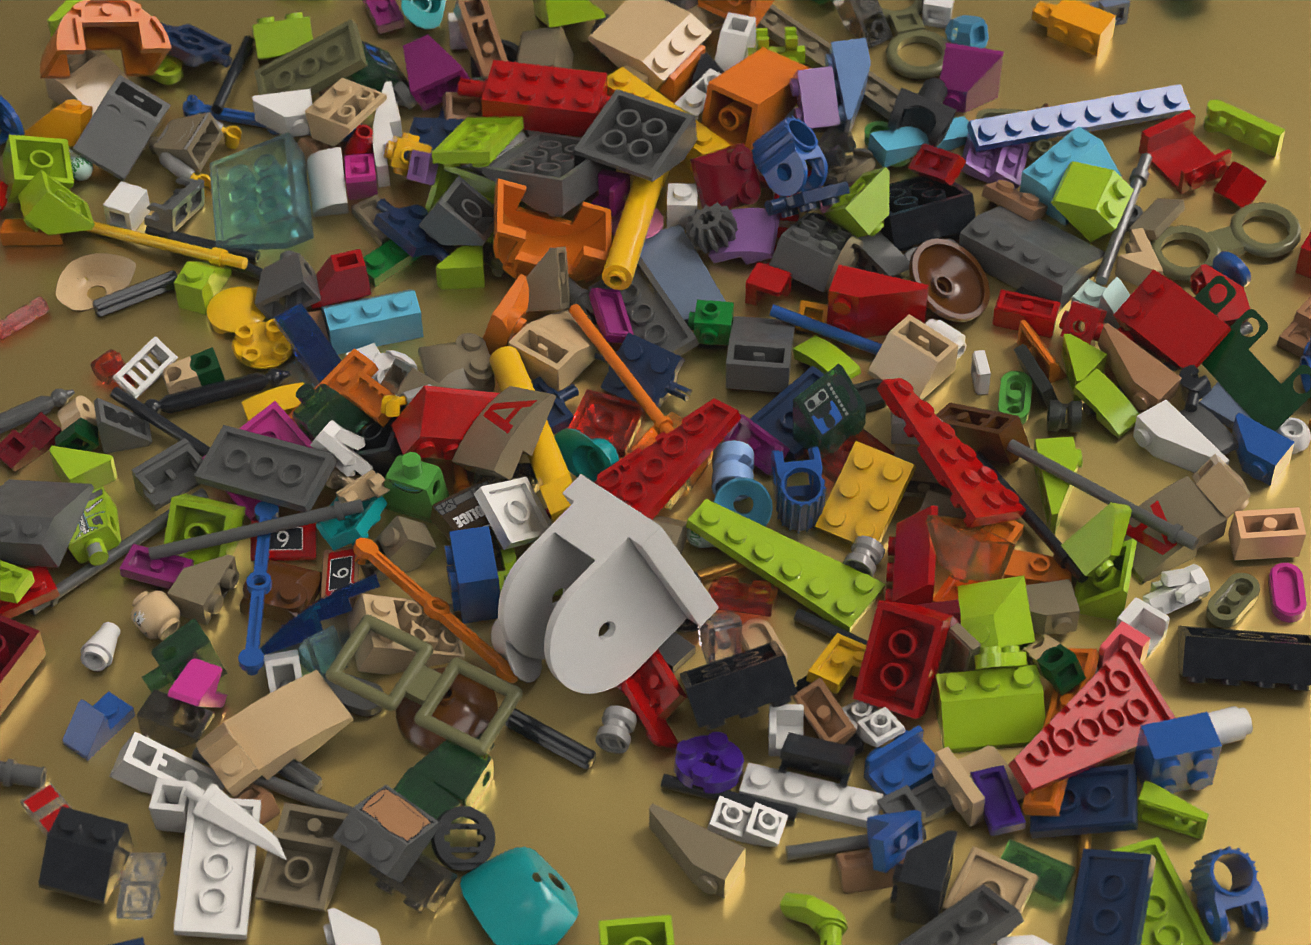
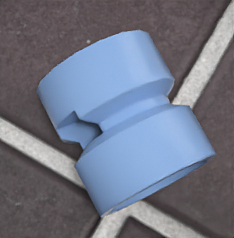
[712,440,754,502]

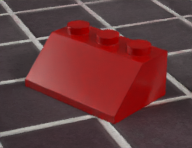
[391,385,500,460]
[885,505,938,605]
[852,600,952,719]

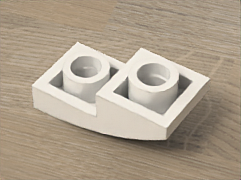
[842,700,905,747]
[707,796,788,847]

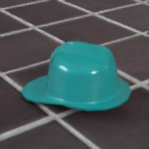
[401,0,446,29]
[554,428,619,482]

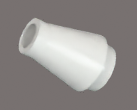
[81,622,121,671]

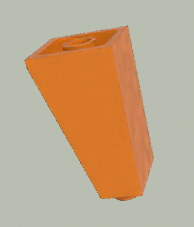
[701,47,812,152]

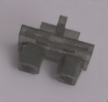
[807,126,856,176]

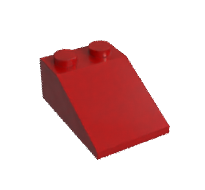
[827,264,929,338]
[1113,269,1231,370]

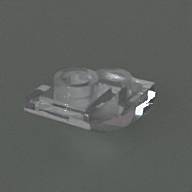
[116,852,167,920]

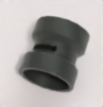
[1047,400,1082,433]

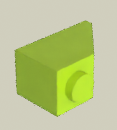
[174,261,232,315]

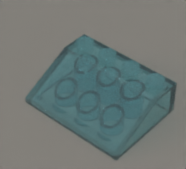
[209,132,314,251]

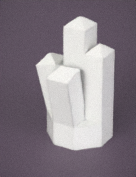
[310,420,373,477]
[1143,564,1211,614]

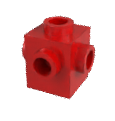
[1059,301,1107,346]

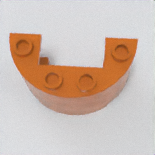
[40,0,171,78]
[493,178,612,283]

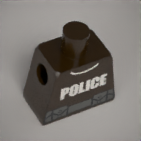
[430,478,502,559]

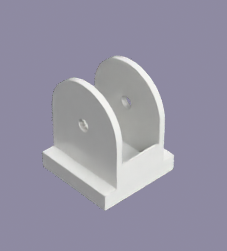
[498,474,719,694]

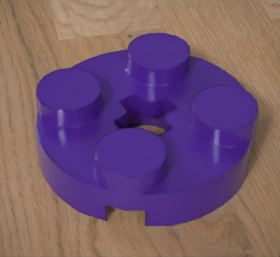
[674,731,744,793]

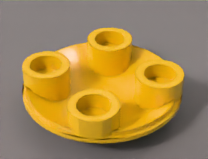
[207,287,266,334]
[232,319,294,369]

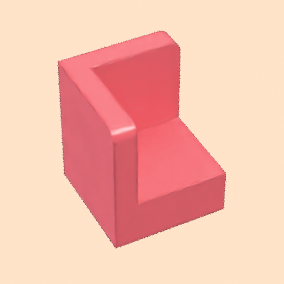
[1097,621,1150,669]

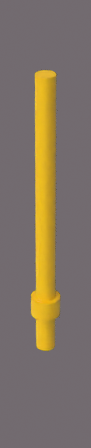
[86,221,248,269]

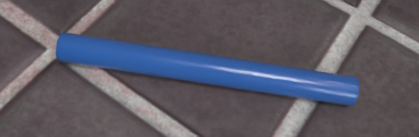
[769,304,882,355]

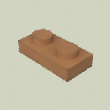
[981,180,1048,221]

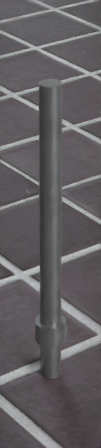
[1095,153,1152,285]

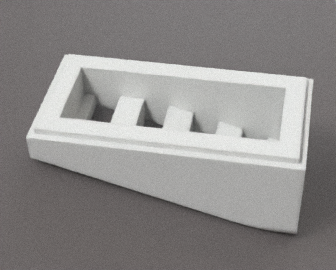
[112,336,178,399]

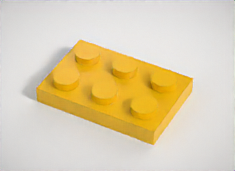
[815,441,916,545]

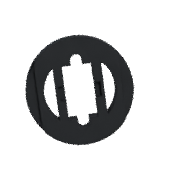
[431,806,495,871]

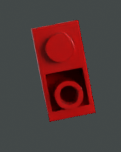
[311,249,372,309]
[1190,264,1251,327]

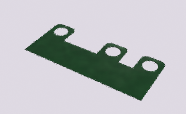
[1194,275,1311,431]

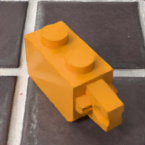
[1031,0,1116,56]

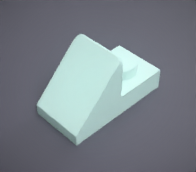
[1071,277,1130,329]

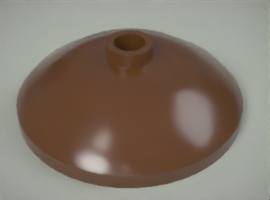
[909,239,990,322]
[396,667,498,755]

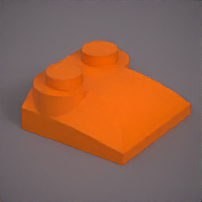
[482,274,529,355]

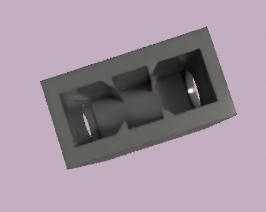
[255,250,321,320]

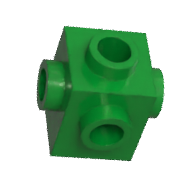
[688,299,734,346]

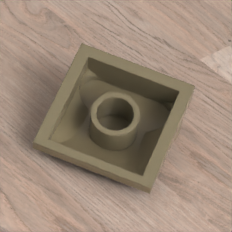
[418,333,495,392]

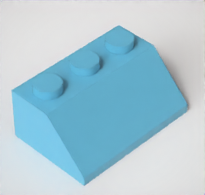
[1020,126,1122,226]
[321,289,424,355]

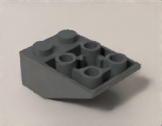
[72,74,170,181]
[770,212,860,292]
[726,316,795,393]

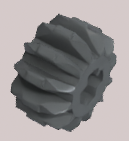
[685,203,738,254]

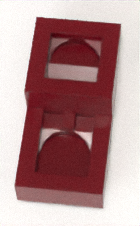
[0,412,62,472]

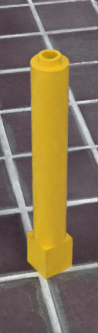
[602,170,670,290]
[489,346,573,522]

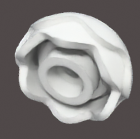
[1275,418,1311,454]

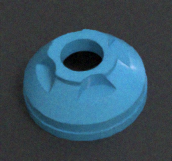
[714,477,773,526]

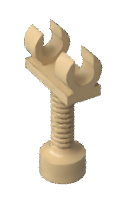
[325,467,390,515]

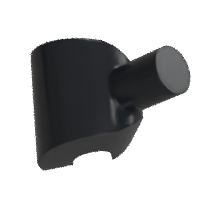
[1179,365,1212,412]

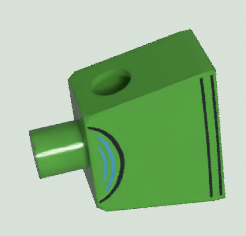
[383,452,449,524]

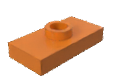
[341,371,403,427]
[1004,549,1072,585]

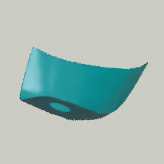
[460,847,579,945]

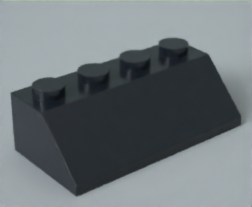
[1178,626,1311,691]

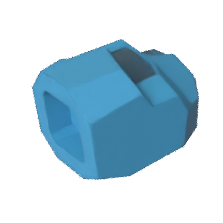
[945,15,989,48]

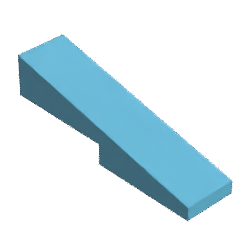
[868,116,969,168]

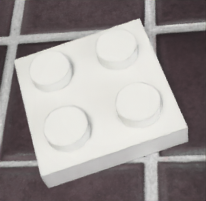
[474,477,552,550]

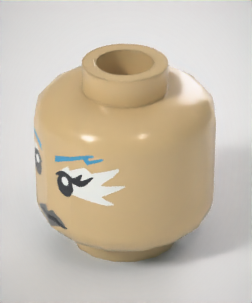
[130,591,181,640]

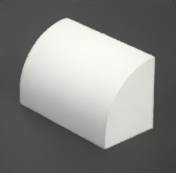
[307,147,349,217]

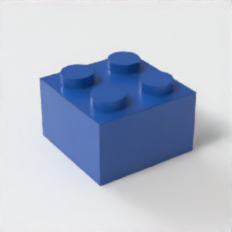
[444,526,500,624]
[1133,712,1222,794]

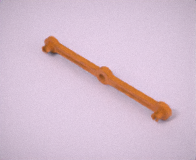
[353,538,519,683]

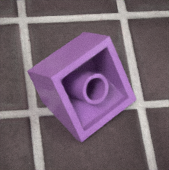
[790,66,840,133]

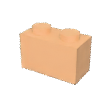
[1228,507,1306,561]

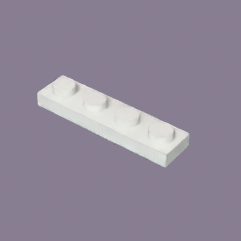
[739,762,883,828]

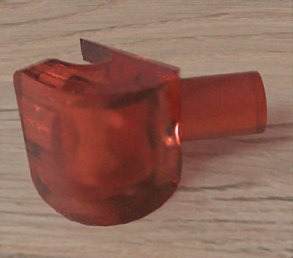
[91,349,136,387]

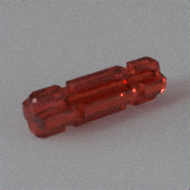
[0,296,49,340]

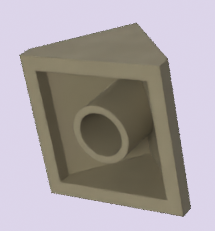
[516,26,574,69]

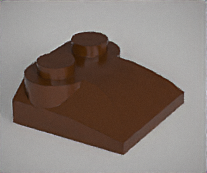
[239,560,322,628]

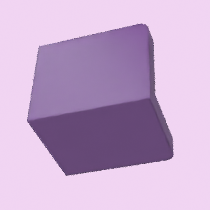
[407,150,438,185]

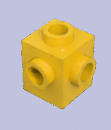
[384,132,432,176]

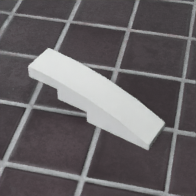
[373,81,402,188]

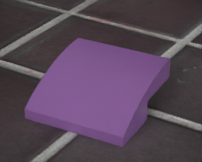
[961,133,1030,189]
[709,208,780,264]

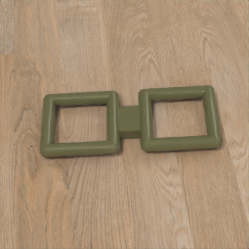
[326,615,523,756]

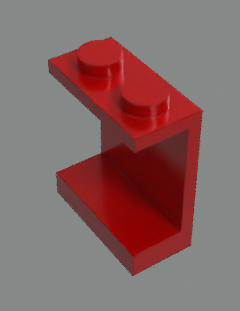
[1138,110,1232,195]

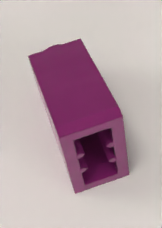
[403,35,470,111]

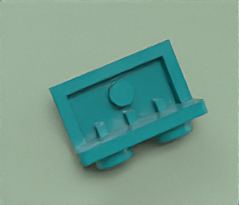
[316,496,388,551]

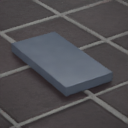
[640,224,726,325]

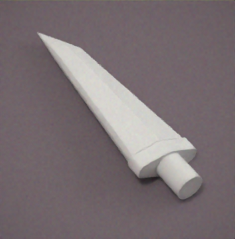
[184,783,286,860]

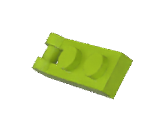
[1203,99,1285,157]

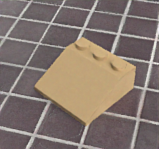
[588,0,712,91]

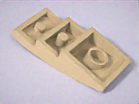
[195,670,354,797]

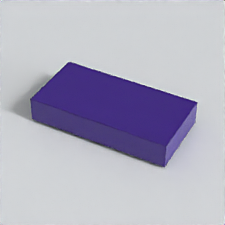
[970,765,1026,836]

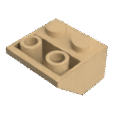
[305,78,387,147]
[868,314,958,400]

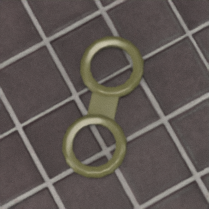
[861,0,948,80]
[1150,202,1302,281]

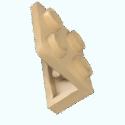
[932,746,1025,827]

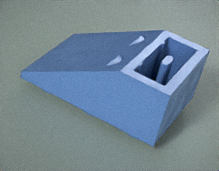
[825,38,871,147]

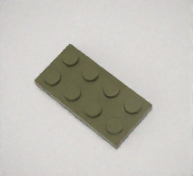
[254,19,367,96]

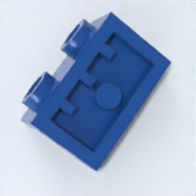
[864,725,935,797]

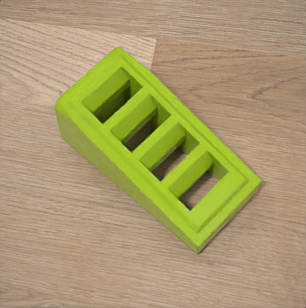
[1137,780,1209,840]

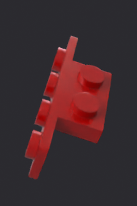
[617,649,688,749]

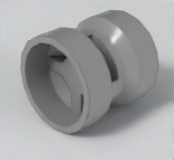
[843,535,885,577]
[595,705,637,754]

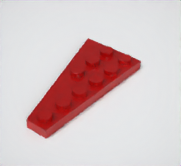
[545,398,741,520]

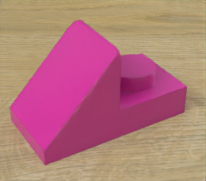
[344,153,378,200]
[167,658,227,708]

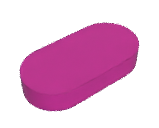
[1268,563,1307,623]

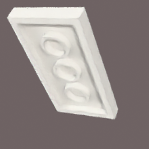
[173,798,261,940]

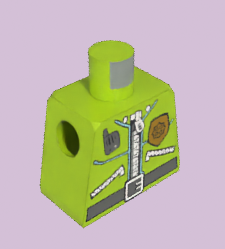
[68,486,121,566]

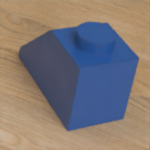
[1232,413,1295,486]

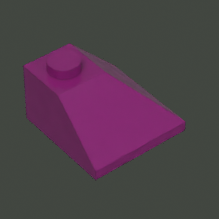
[940,43,1004,113]

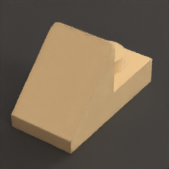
[1115,228,1163,286]
[196,723,260,795]

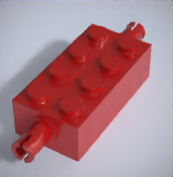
[458,60,611,137]

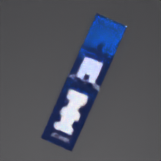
[274,303,360,412]
[260,573,380,655]

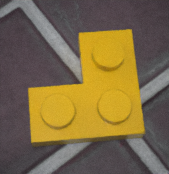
[806,633,866,694]

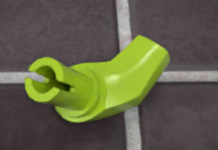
[780,892,848,945]

